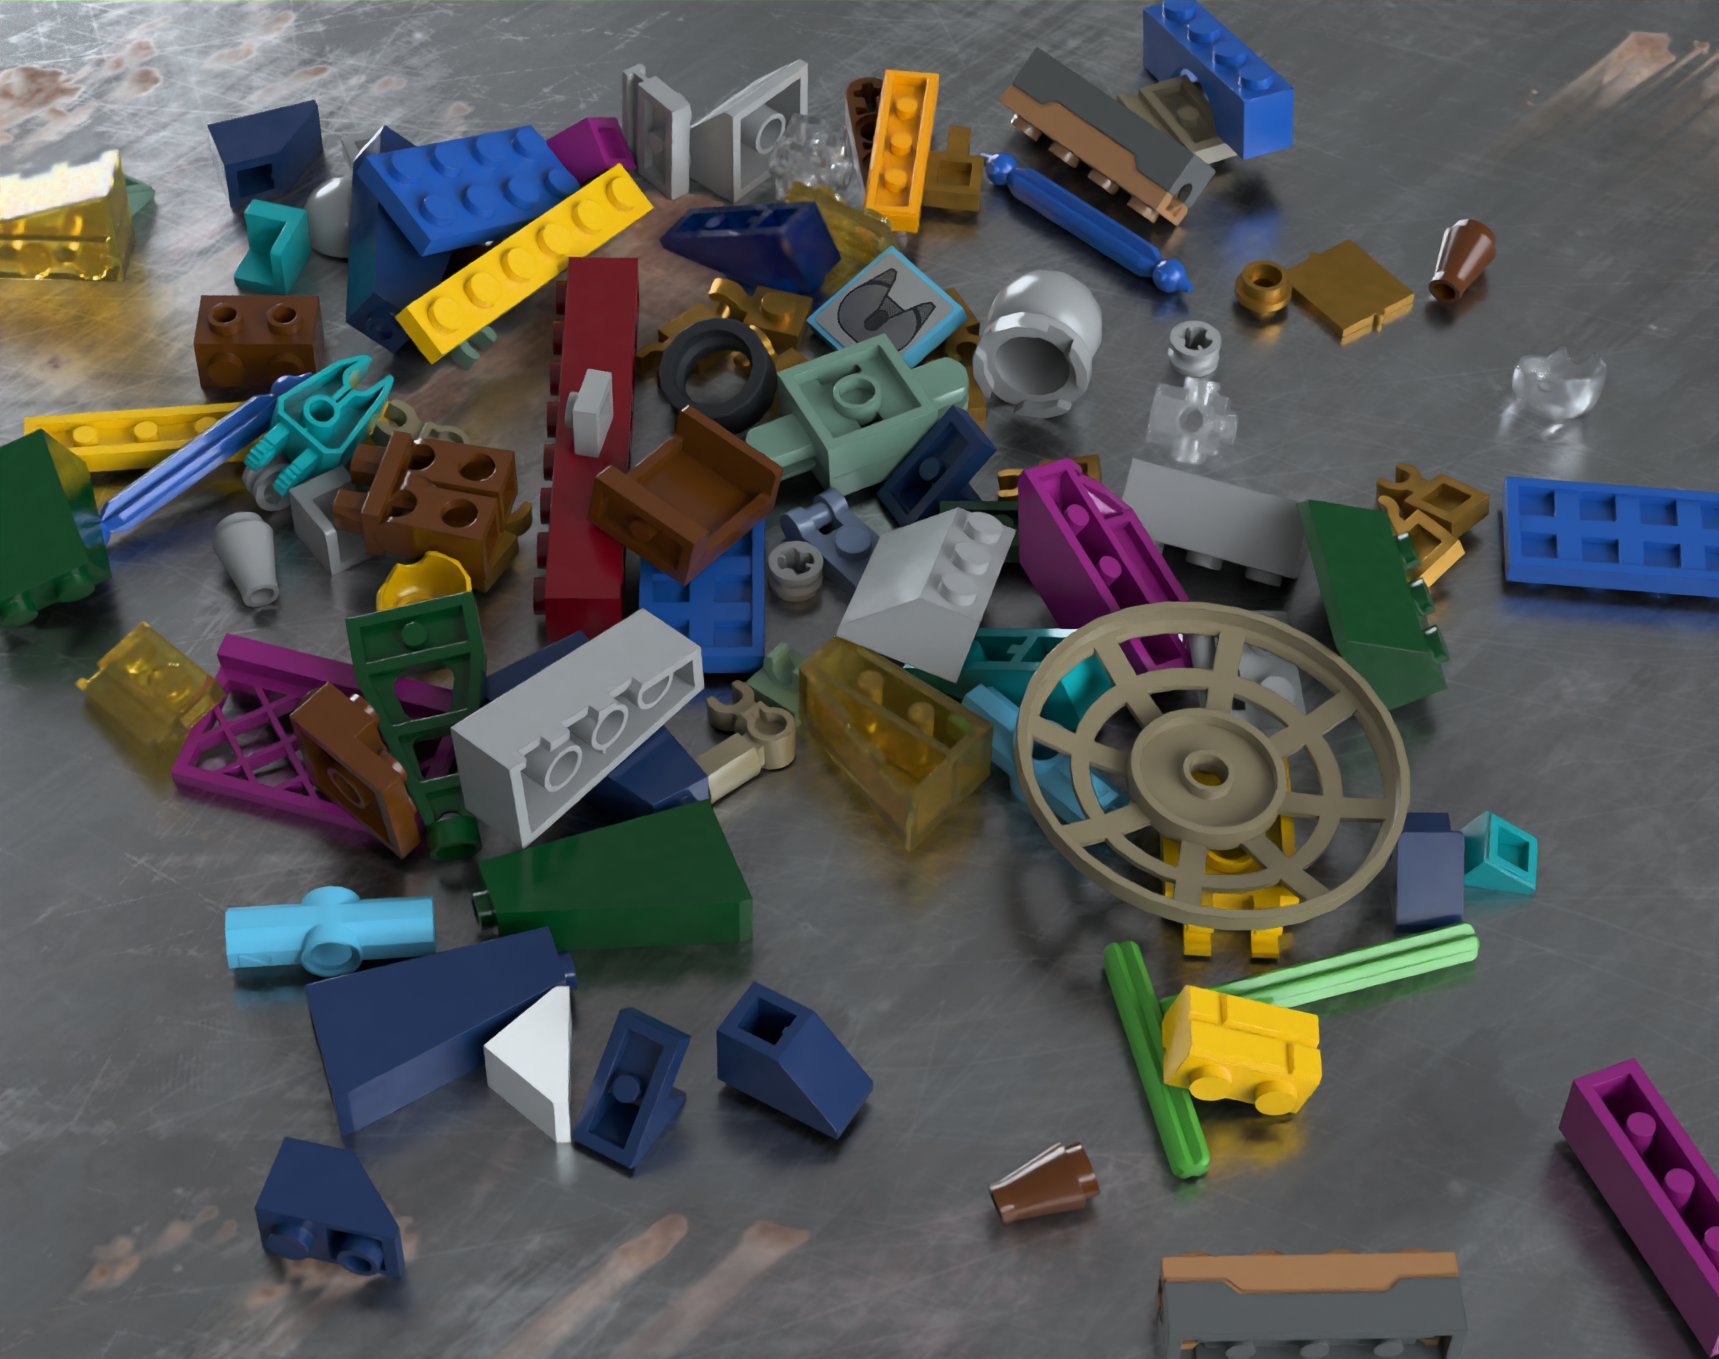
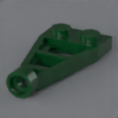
[345,591,487,861]

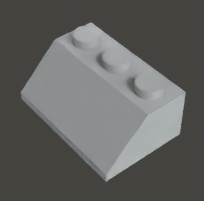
[1121,458,1309,587]
[836,507,1016,683]

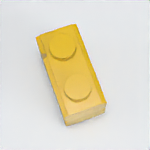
[1162,985,1322,1115]

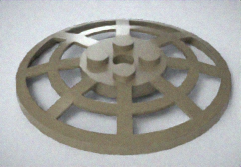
[1014,601,1410,930]

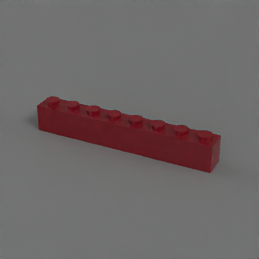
[533,257,640,641]

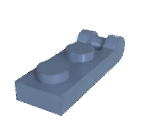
[780,488,880,599]

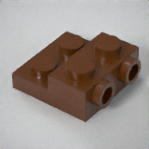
[289,681,421,859]

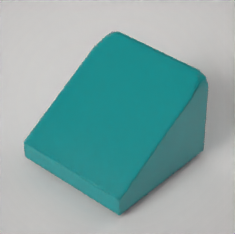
[1459,810,1538,895]

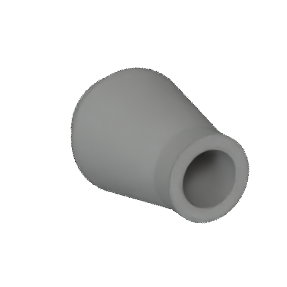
[212,512,280,607]

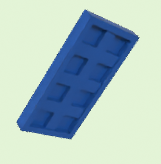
[356,125,581,257]
[1502,476,1719,597]
[639,518,765,673]

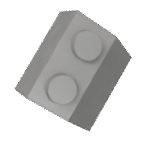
[689,59,808,204]

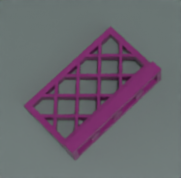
[170,633,455,836]

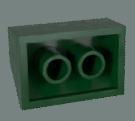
[1296,499,1450,711]

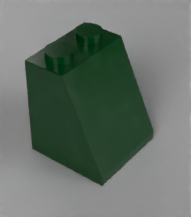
[0,428,112,628]

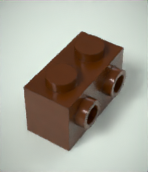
[193,295,325,387]

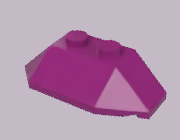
[1018,457,1193,675]

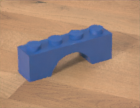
[1143,0,1294,160]

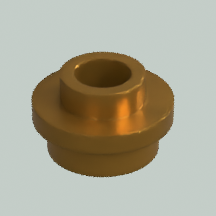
[1234,260,1292,313]

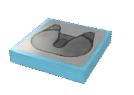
[806,245,968,370]

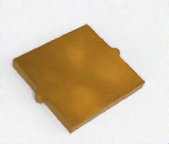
[1286,239,1415,338]

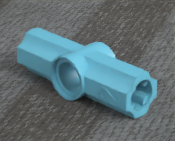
[951,684,1130,824]
[225,886,436,977]

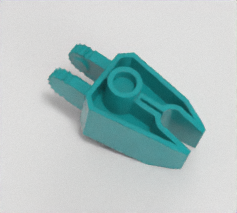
[244,355,394,497]

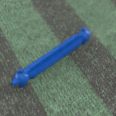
[980,152,1194,293]
[99,372,313,546]

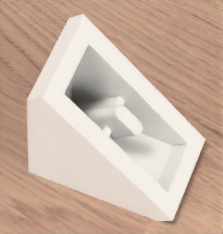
[483,986,572,1143]

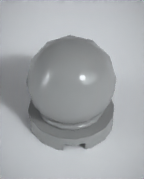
[972,268,1102,419]

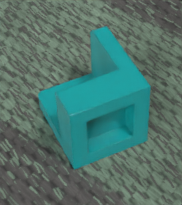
[234,199,312,296]

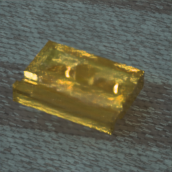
[784,180,902,266]
[75,621,227,759]

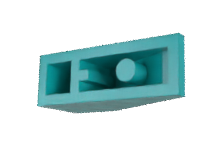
[903,628,1113,730]

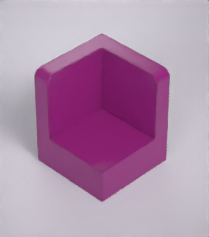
[546,117,637,187]

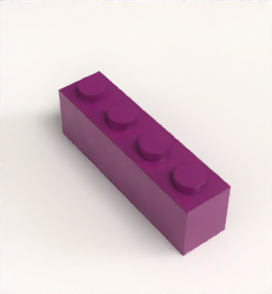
[1558,1058,1719,1357]

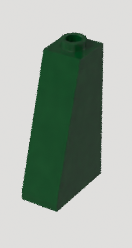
[470,799,753,951]

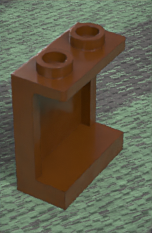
[587,405,783,586]

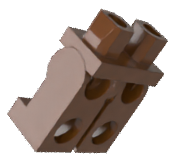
[332,430,518,581]

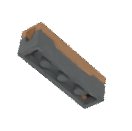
[999,47,1216,226]
[1155,1248,1468,1359]

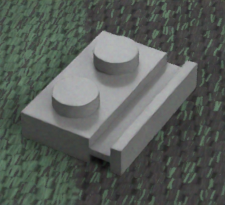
[622,63,692,201]

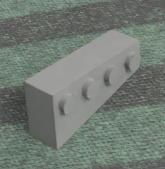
[450,608,704,850]

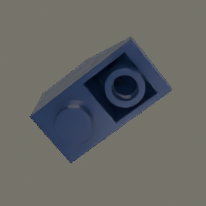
[207,99,323,208]
[716,981,873,1140]
[255,1136,405,1278]

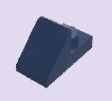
[876,405,997,527]
[1380,812,1465,933]
[571,1007,692,1169]

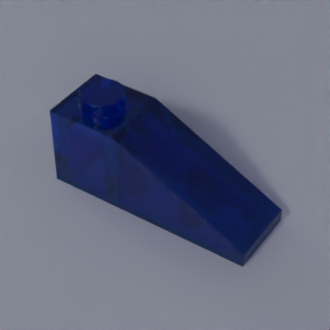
[659,201,842,295]

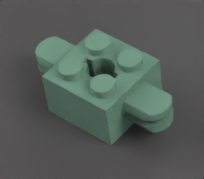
[746,333,969,496]

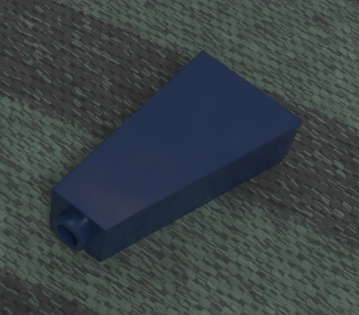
[346,124,453,354]
[484,630,709,823]
[304,926,578,1136]

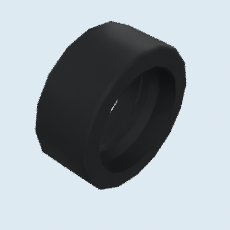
[658,317,778,435]

